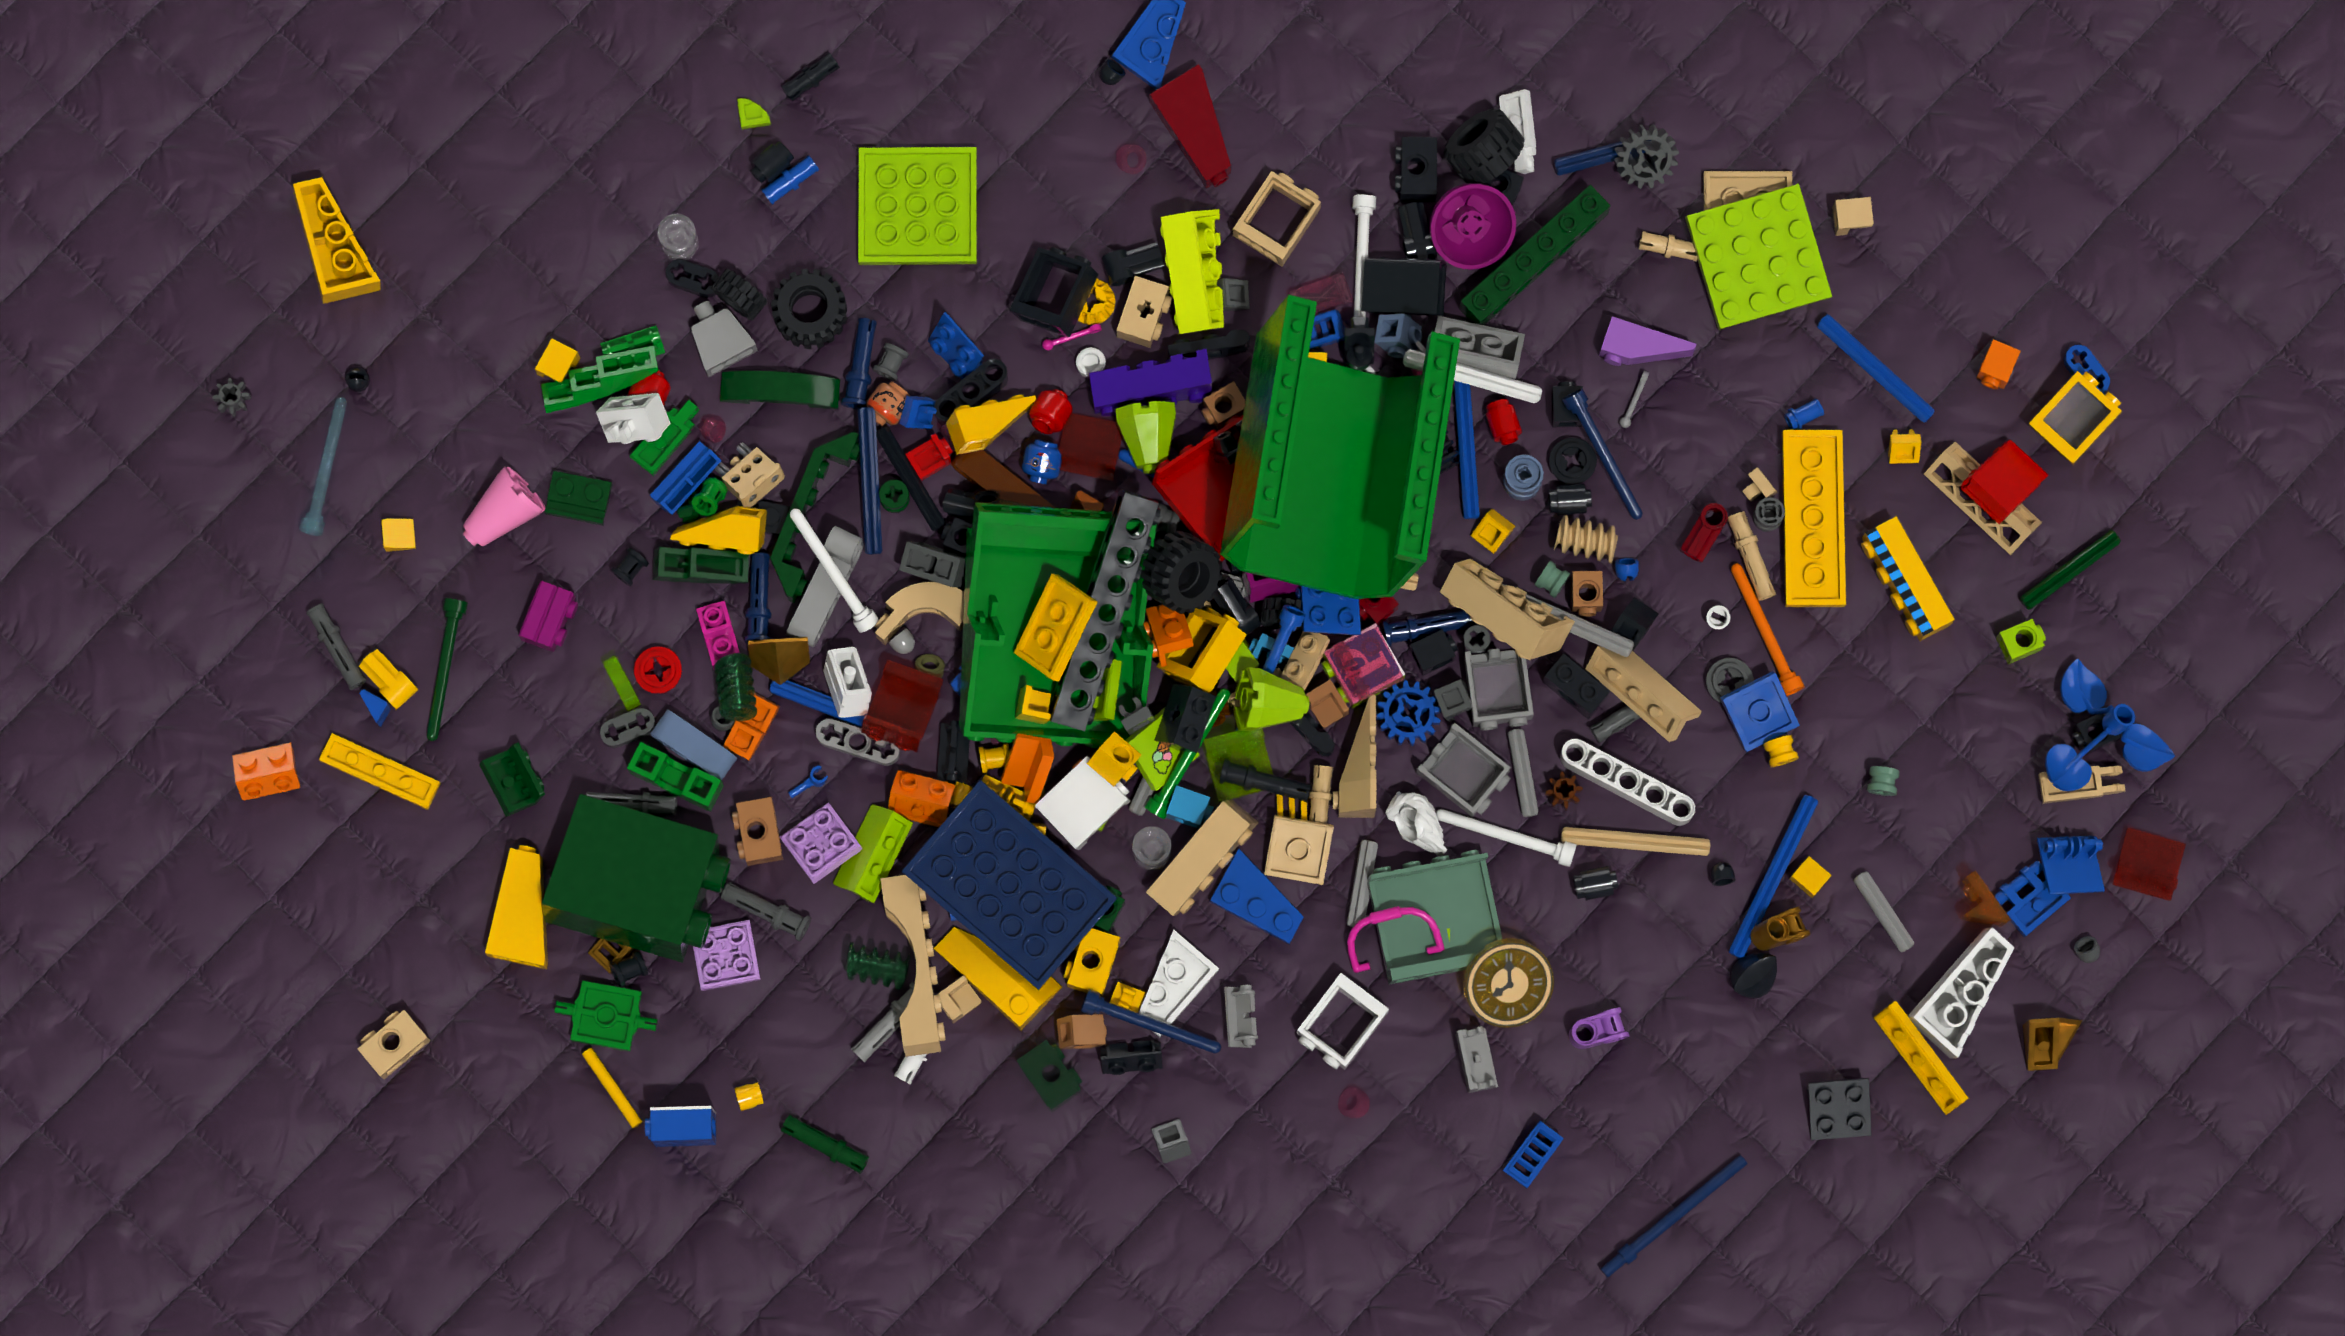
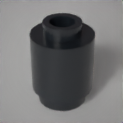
[750,141,794,184]
[1548,484,1592,516]
[1573,866,1618,901]

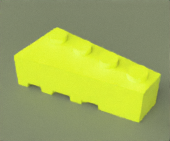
[1160,209,1224,334]

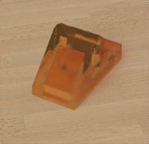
[1961,870,2011,927]

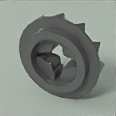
[1706,658,1754,703]

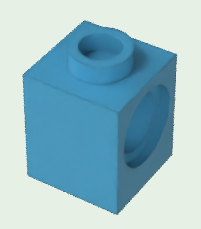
[1166,785,1214,829]

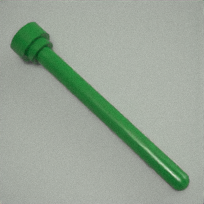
[1144,688,1230,819]

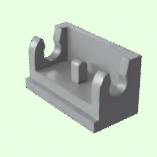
[1456,1026,1498,1093]

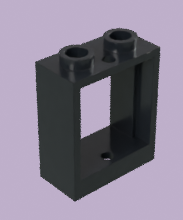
[1009,247,1099,338]

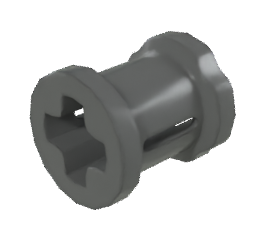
[873,343,909,381]
[1464,625,1491,654]

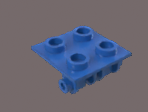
[928,312,984,380]
[1295,586,1361,635]
[2037,836,2105,894]

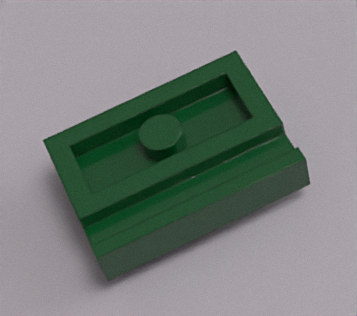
[544,471,613,526]

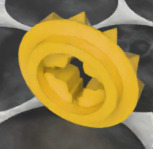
[1078,278,1115,325]

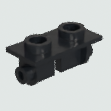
[937,721,970,784]
[1100,1039,1163,1075]

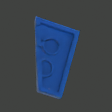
[1111,0,1186,90]
[1210,849,1304,945]

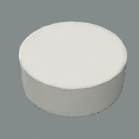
[1076,347,1106,378]

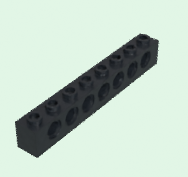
[1048,489,1161,732]

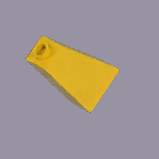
[485,845,548,970]

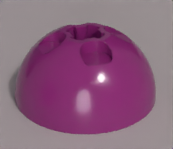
[1430,183,1516,270]

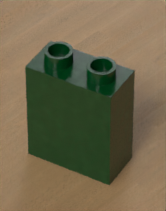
[542,794,731,963]

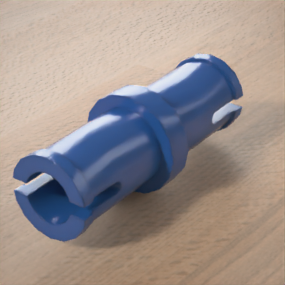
[761,155,819,205]

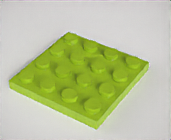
[858,147,977,265]
[1685,184,1832,330]

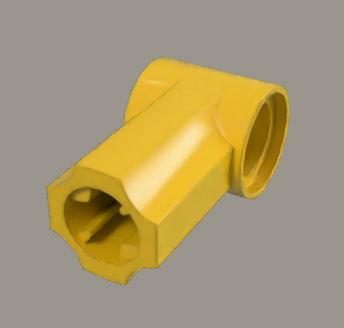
[359,649,418,710]

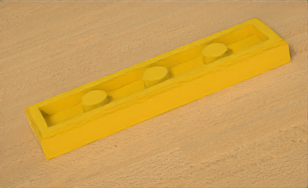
[319,733,441,810]
[1874,1001,1969,1115]

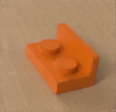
[888,770,955,827]

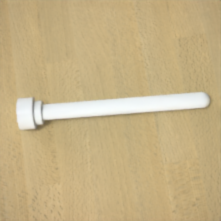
[1352,194,1376,317]
[790,508,879,633]
[1436,809,1577,867]

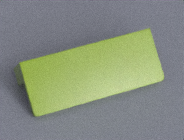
[833,804,913,903]

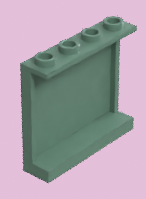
[1367,850,1510,985]

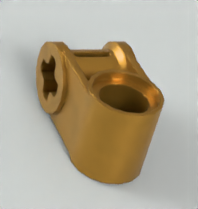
[1751,907,1811,951]

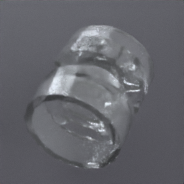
[657,214,699,260]
[1132,826,1171,871]

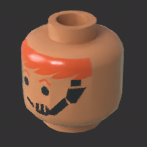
[866,381,910,427]

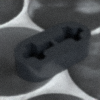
[666,259,719,298]

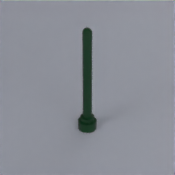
[426,598,468,741]

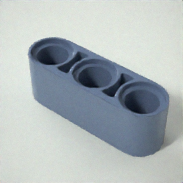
[650,709,738,781]

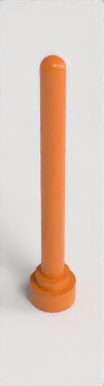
[1731,563,1805,696]

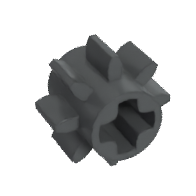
[212,378,251,417]

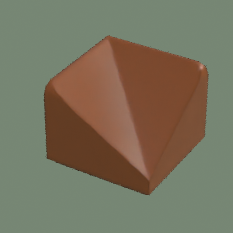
[1070,490,1104,511]

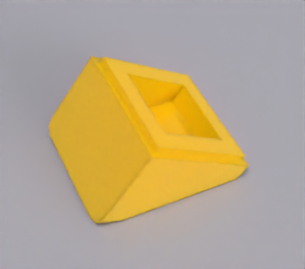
[1470,509,1515,554]
[381,519,416,552]
[1790,856,1832,898]

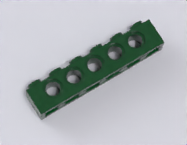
[1459,184,1611,326]

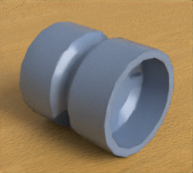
[1503,455,1544,501]

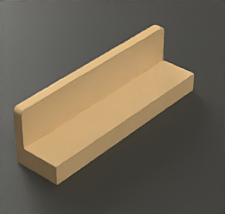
[1585,645,1702,742]

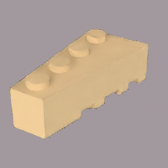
[1440,559,1575,660]
[1146,799,1259,916]

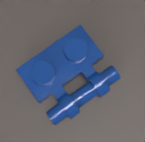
[1991,860,2071,938]

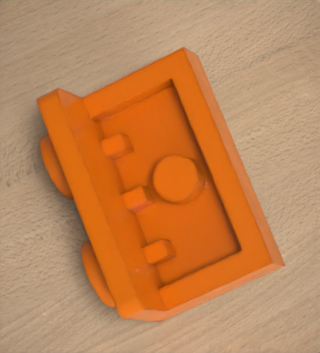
[1143,604,1194,667]
[232,742,300,801]

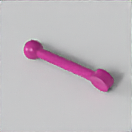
[1042,324,1102,351]

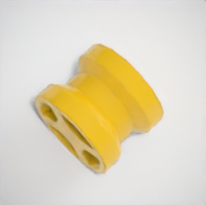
[1763,735,1799,767]

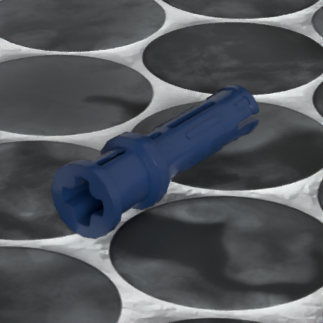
[841,318,877,409]
[744,553,772,644]
[1381,610,1474,647]

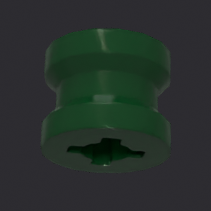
[879,480,910,513]

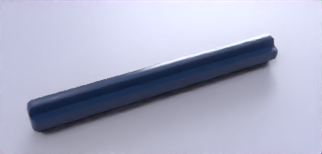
[858,407,882,555]

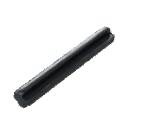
[876,426,946,531]

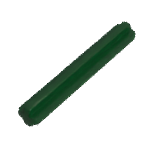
[2020,530,2121,610]

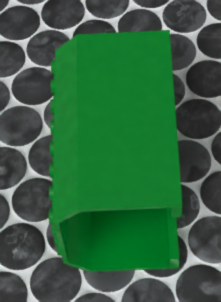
[1220,294,1460,599]

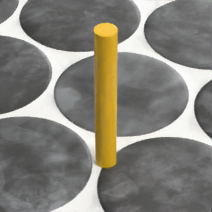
[582,1048,642,1128]

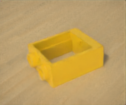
[1156,607,1247,694]

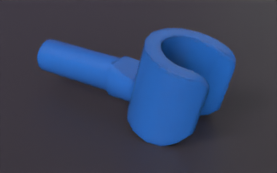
[788,766,828,798]

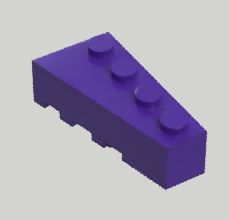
[1089,349,1212,417]

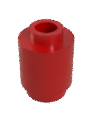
[1485,399,1522,445]

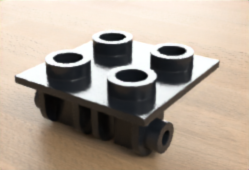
[1806,1078,1872,1140]

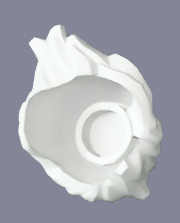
[1385,791,1447,856]

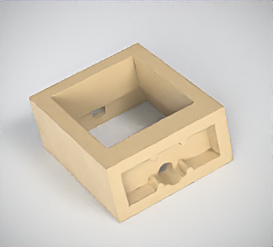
[1233,171,1321,267]

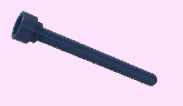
[1562,389,1643,520]
[1080,989,1221,1053]

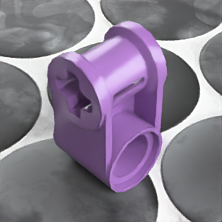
[1569,1007,1630,1049]

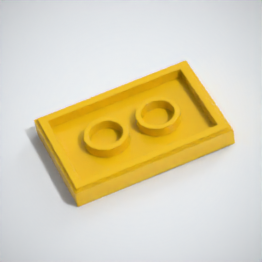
[1014,573,1098,682]

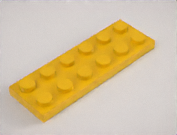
[1782,430,1846,607]

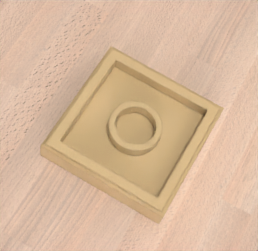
[1264,815,1334,885]

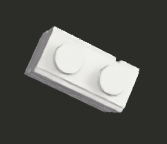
[823,647,872,718]

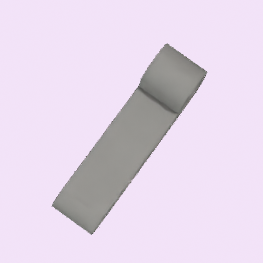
[786,526,864,647]

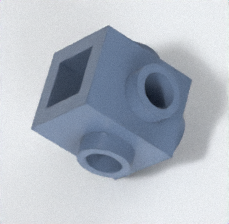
[1374,313,1422,358]

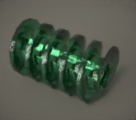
[714,653,757,722]
[845,942,911,990]

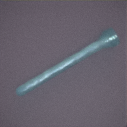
[299,397,347,536]

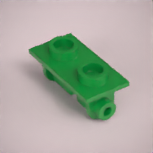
[600,325,665,356]

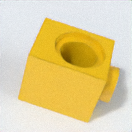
[1087,731,1141,787]

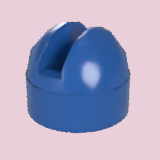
[1615,558,1639,581]

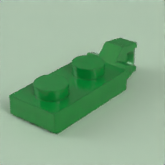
[630,400,699,477]

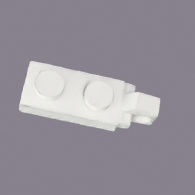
[1499,89,1536,174]

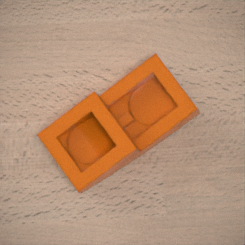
[723,692,780,760]

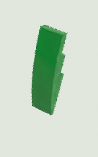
[541,346,659,413]

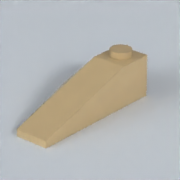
[1333,695,1376,818]

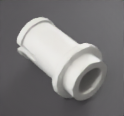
[894,1054,927,1085]

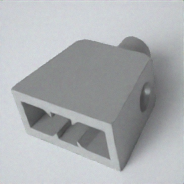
[691,301,758,378]

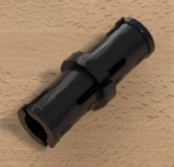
[781,53,840,102]

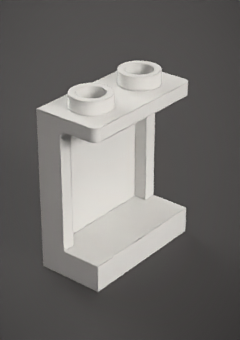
[1035,756,1130,850]

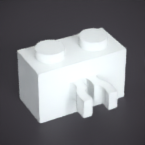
[596,393,671,444]

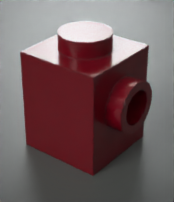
[1359,596,1399,626]

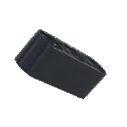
[934,359,1008,427]

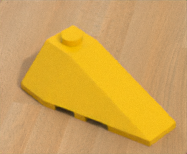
[934,927,1062,1031]

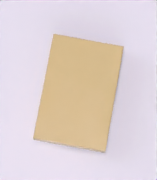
[1703,171,1793,211]

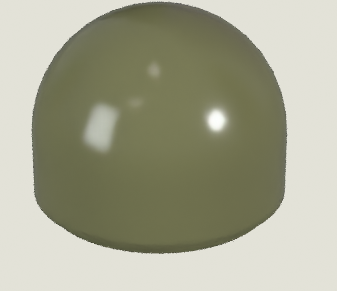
[914,654,945,685]

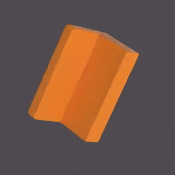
[1001,734,1054,804]

